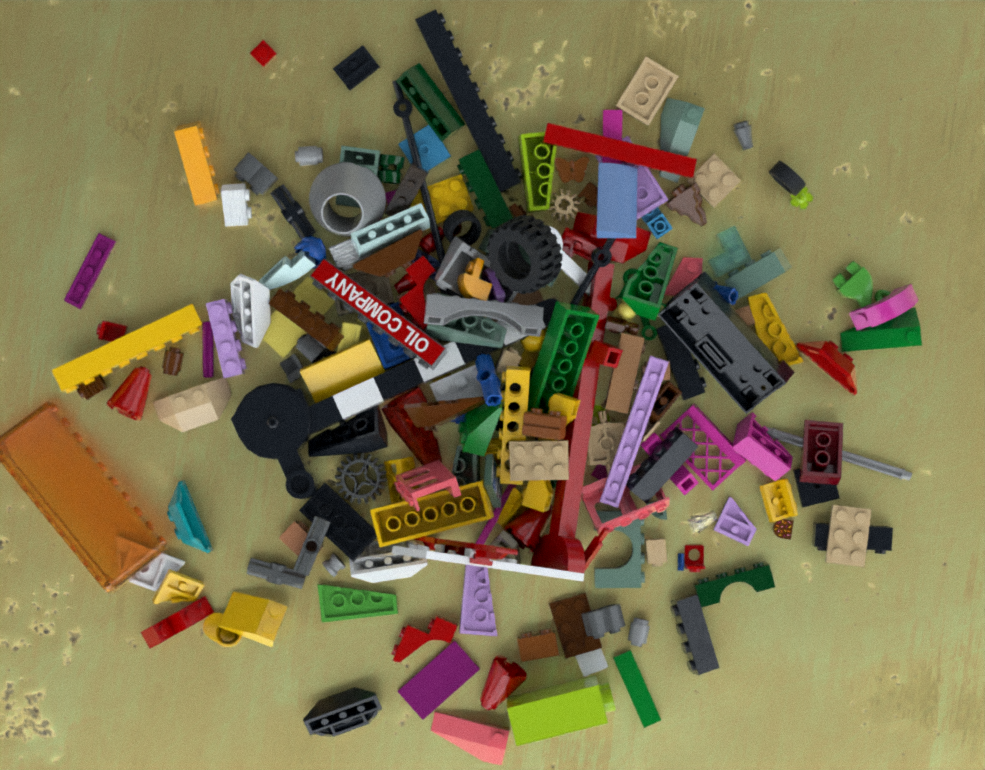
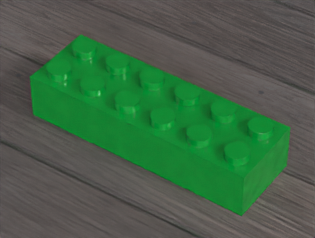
[528,301,600,413]

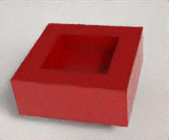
[250,40,277,67]

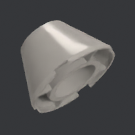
[309,162,386,237]

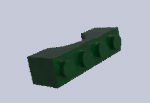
[694,561,775,608]

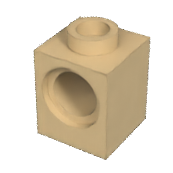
[645,538,667,567]

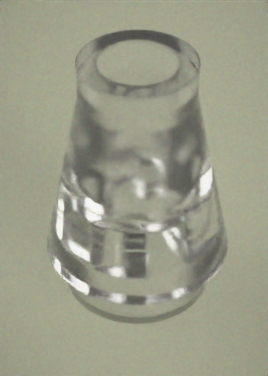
[687,510,718,533]

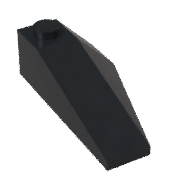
[308,405,388,457]

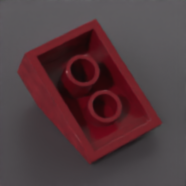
[799,420,843,485]

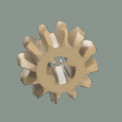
[548,189,580,222]

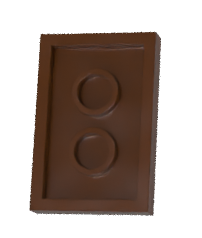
[549,592,602,659]

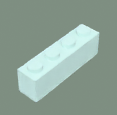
[351,203,430,258]

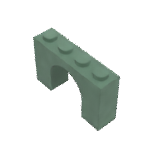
[594,510,645,588]

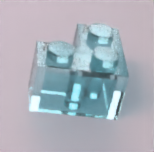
[707,225,752,278]

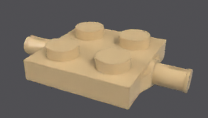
[588,411,624,477]

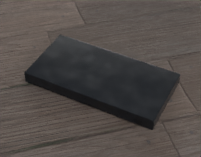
[299,483,377,562]

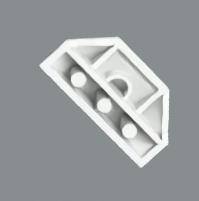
[230,274,271,348]
[349,540,428,583]

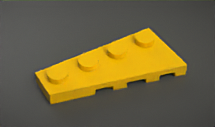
[747,292,804,366]

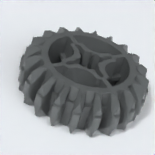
[335,453,387,504]

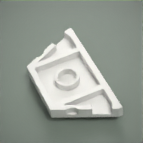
[115,535,186,591]

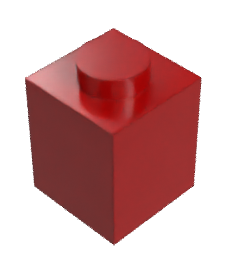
[589,340,623,368]

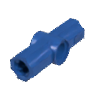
[475,354,503,406]

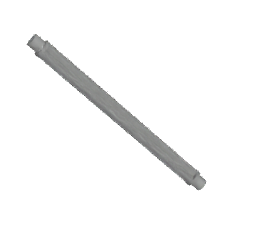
[767,427,912,481]

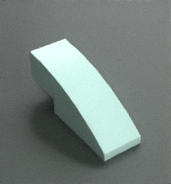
[259,250,316,290]

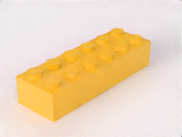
[370,480,494,547]

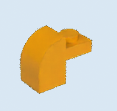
[457,258,492,301]

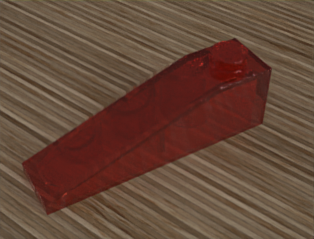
[381,387,442,472]

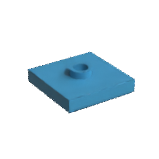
[398,125,451,171]

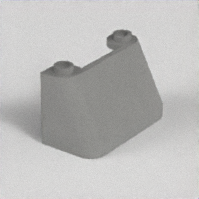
[435,236,518,321]

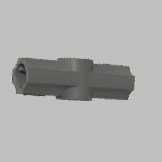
[293,516,331,576]
[246,558,306,589]

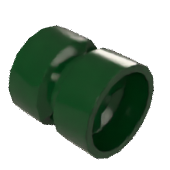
[377,154,405,185]

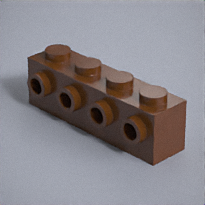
[268,288,344,351]

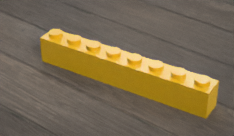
[51,304,202,394]

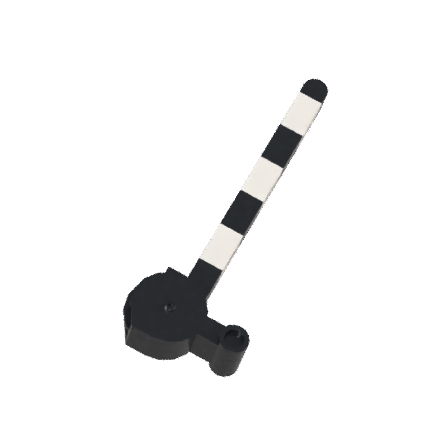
[231,298,560,499]

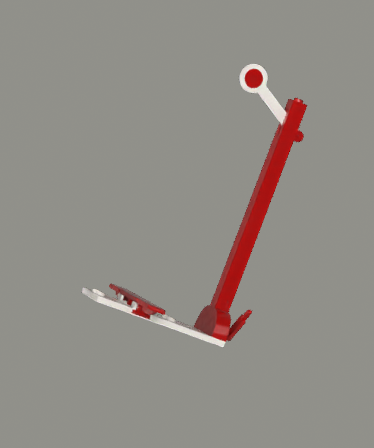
[392,226,617,581]

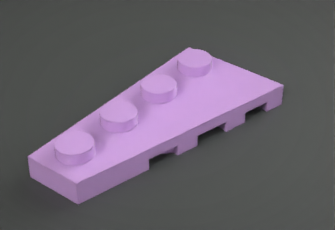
[459,564,498,636]

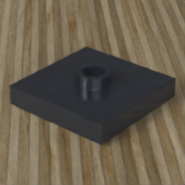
[793,468,840,507]

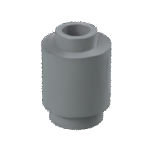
[295,146,323,166]
[628,618,650,647]

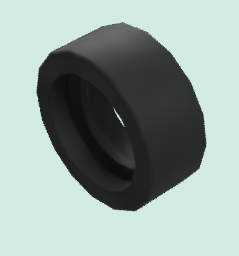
[769,161,806,196]
[443,210,482,246]

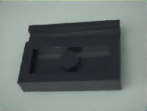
[333,45,380,91]

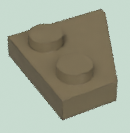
[490,530,521,564]

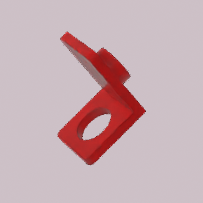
[684,545,705,572]

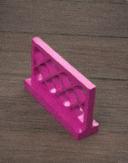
[660,403,746,491]

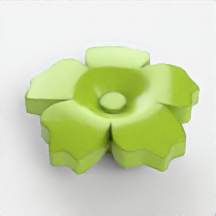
[790,187,813,210]

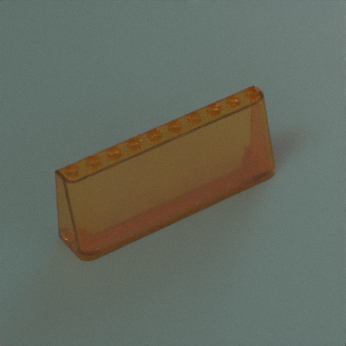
[0,401,168,594]

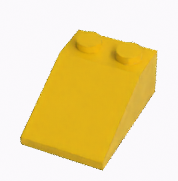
[219,592,287,647]

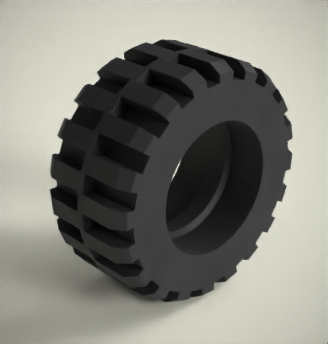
[487,215,562,294]

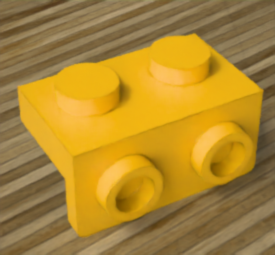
[759,478,798,523]

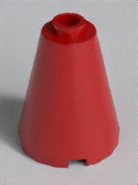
[106,366,152,421]
[503,505,553,554]
[480,655,527,710]

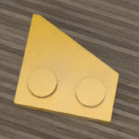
[497,488,529,528]
[152,569,204,604]

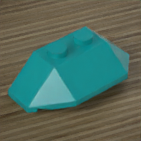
[167,480,213,553]

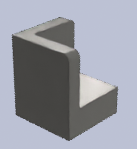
[280,353,304,383]

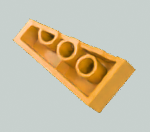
[174,121,221,206]

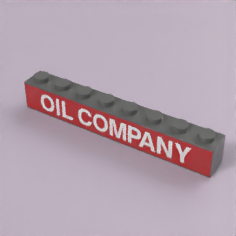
[310,258,447,370]

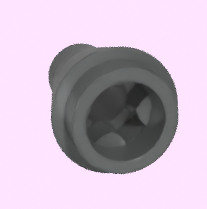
[733,120,754,150]

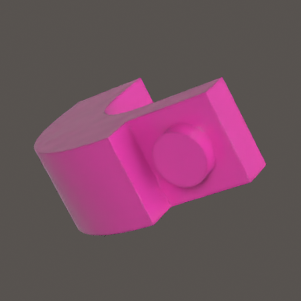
[849,284,919,330]
[640,432,699,495]

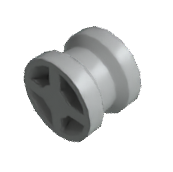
[322,553,346,577]

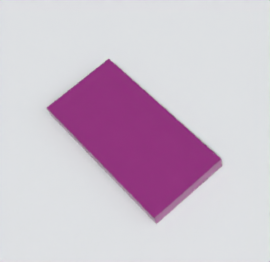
[397,640,480,720]

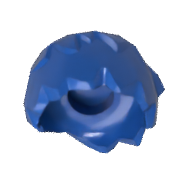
[294,236,327,269]

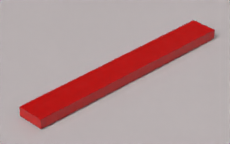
[543,123,697,178]

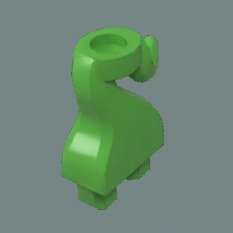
[832,261,891,308]

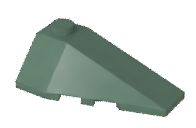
[659,98,705,183]
[426,292,507,348]

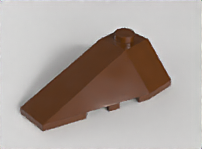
[404,396,485,431]

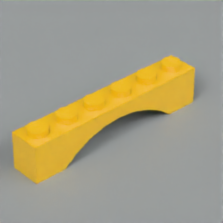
[521,393,581,512]

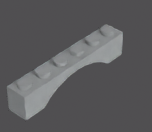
[424,293,544,337]

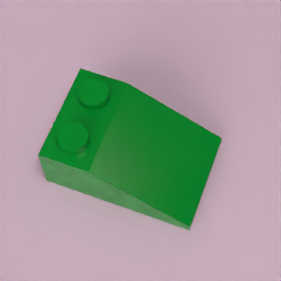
[458,402,503,456]

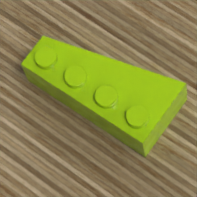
[518,132,557,213]

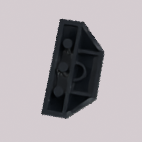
[303,687,382,737]

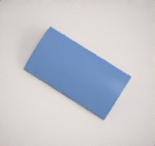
[597,163,638,238]

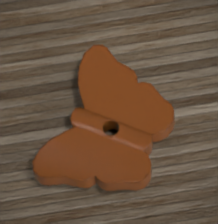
[554,157,590,183]

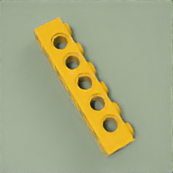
[496,366,530,485]

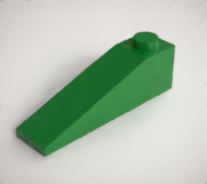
[622,242,678,321]
[840,307,922,352]

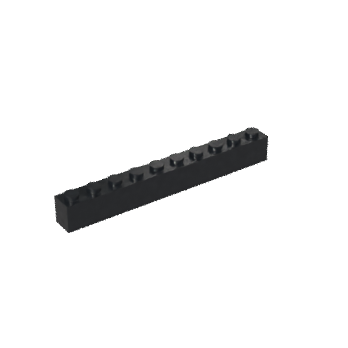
[415,9,523,193]

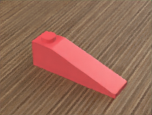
[431,711,509,765]

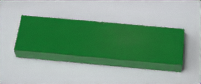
[613,650,661,728]

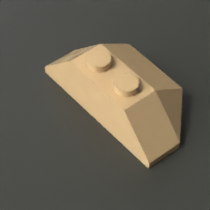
[153,377,232,432]

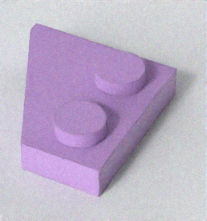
[713,497,756,546]

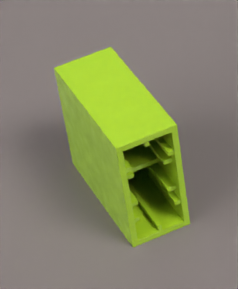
[507,675,616,746]

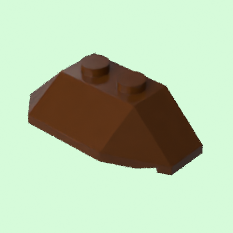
[352,228,423,278]

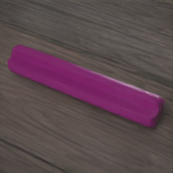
[202,321,214,378]

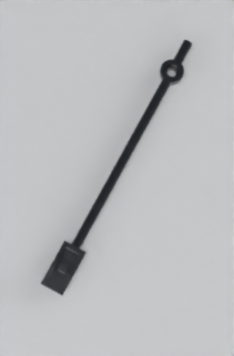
[392,80,462,298]
[495,238,616,431]

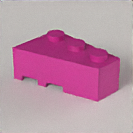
[732,412,793,481]

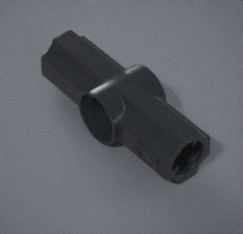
[270,184,316,239]

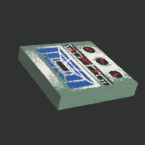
[484,454,502,508]

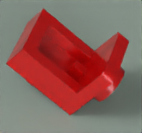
[96,321,128,342]

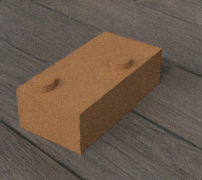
[604,333,646,414]

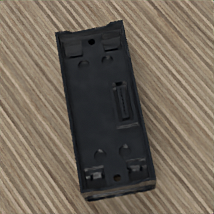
[658,271,795,414]

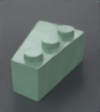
[725,248,792,300]

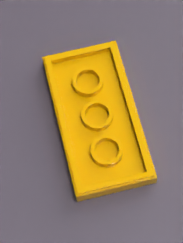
[300,338,386,403]

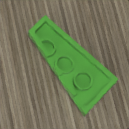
[317,584,398,622]

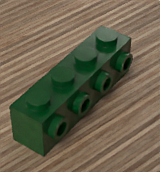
[396,63,466,142]
[457,149,513,229]

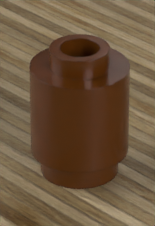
[162,347,184,376]

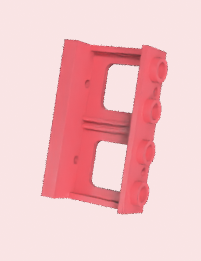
[394,460,461,511]
[581,464,670,535]

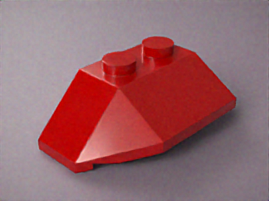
[572,212,651,264]
[795,340,857,396]

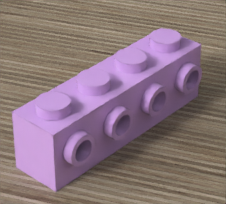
[206,299,247,378]

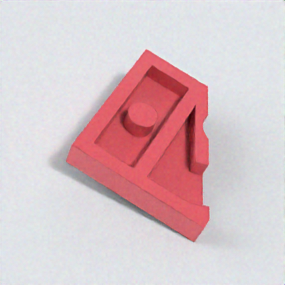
[664,257,703,296]

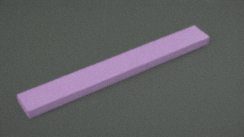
[599,355,669,508]

